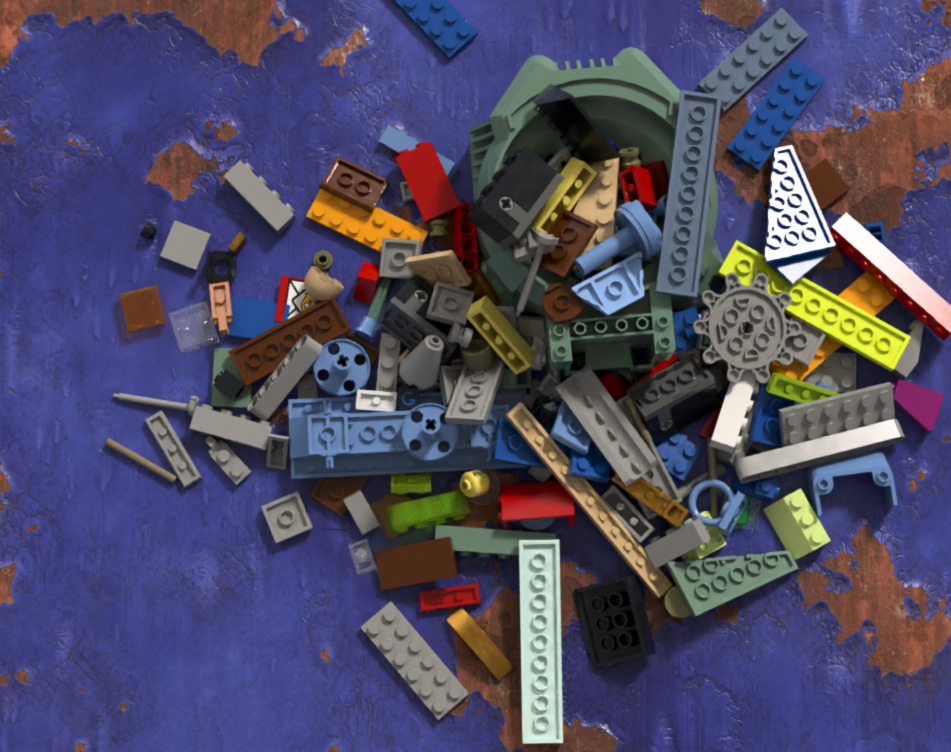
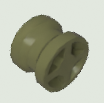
[619,147,641,169]
[429,220,449,239]

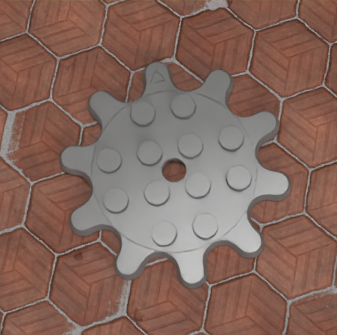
[693,272,802,383]

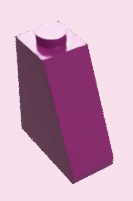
[891,379,944,434]

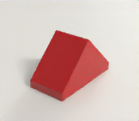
[353,262,380,304]

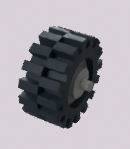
[530,396,561,429]

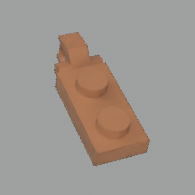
[209,281,233,336]

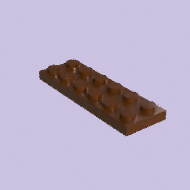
[228,297,352,387]

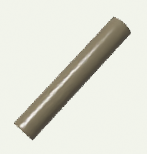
[624,397,652,443]

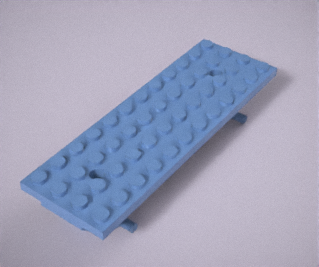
[288,388,530,480]

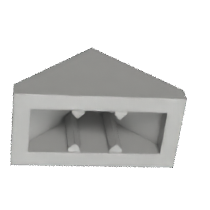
[266,434,290,470]

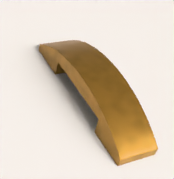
[612,474,689,528]
[447,607,514,681]

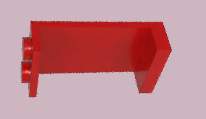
[395,141,459,224]
[498,481,576,530]

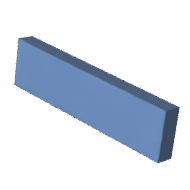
[379,125,455,177]

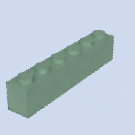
[435,525,556,560]

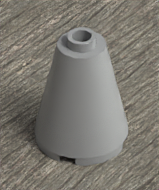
[399,335,444,390]

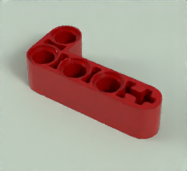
[452,202,478,277]

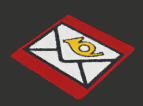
[275,275,321,322]

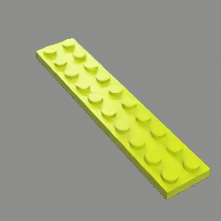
[717,240,911,372]

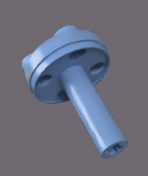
[574,200,663,276]
[313,339,370,397]
[401,403,460,462]

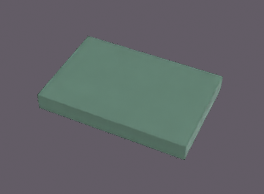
[211,348,252,408]

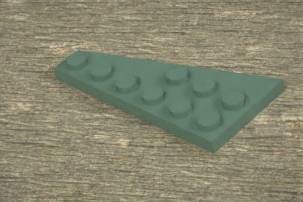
[666,550,798,618]

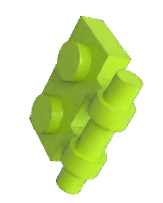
[391,473,431,495]

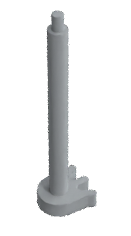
[516,231,559,316]
[113,393,200,416]

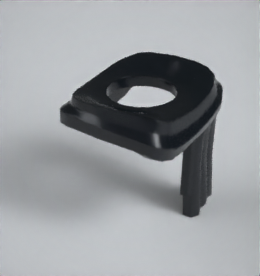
[206,250,237,284]

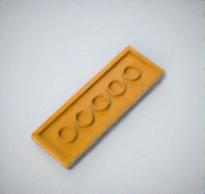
[306,189,429,253]

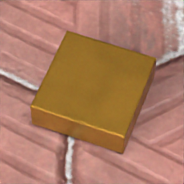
[228,232,247,255]

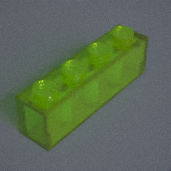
[385,490,470,534]

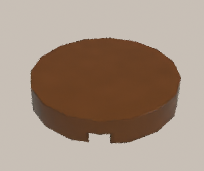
[542,282,583,324]

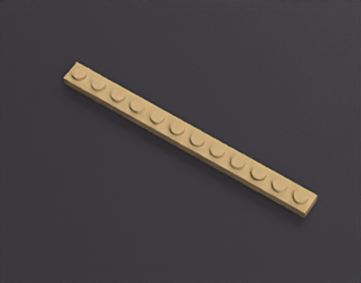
[505,402,673,598]

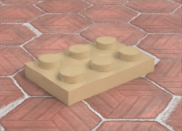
[404,250,472,288]

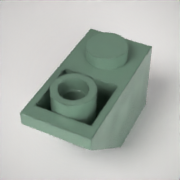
[498,368,532,389]

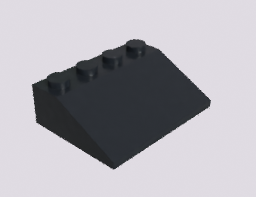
[532,84,621,163]
[575,575,656,668]

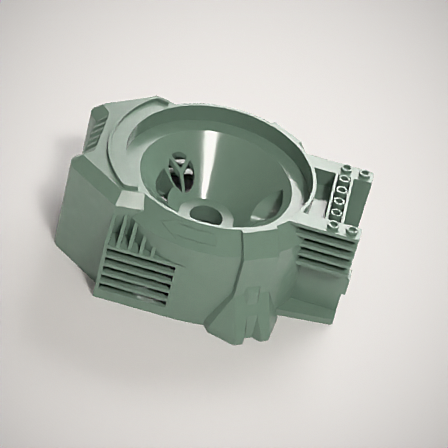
[469,47,724,379]

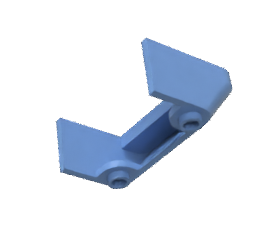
[805,449,898,517]

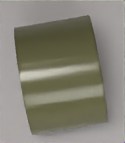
[460,333,495,371]
[663,586,691,619]

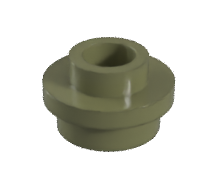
[313,250,333,270]

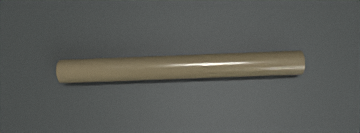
[707,437,719,517]
[105,438,177,484]

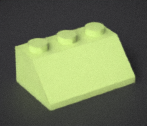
[763,488,831,560]

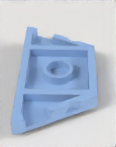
[571,251,644,316]

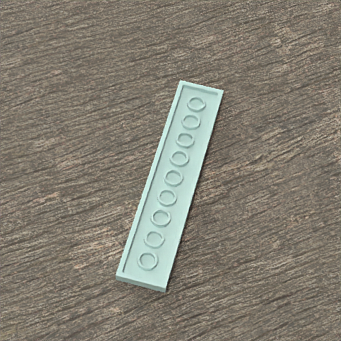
[519,539,563,744]

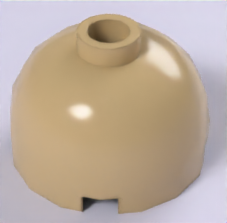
[304,266,344,303]

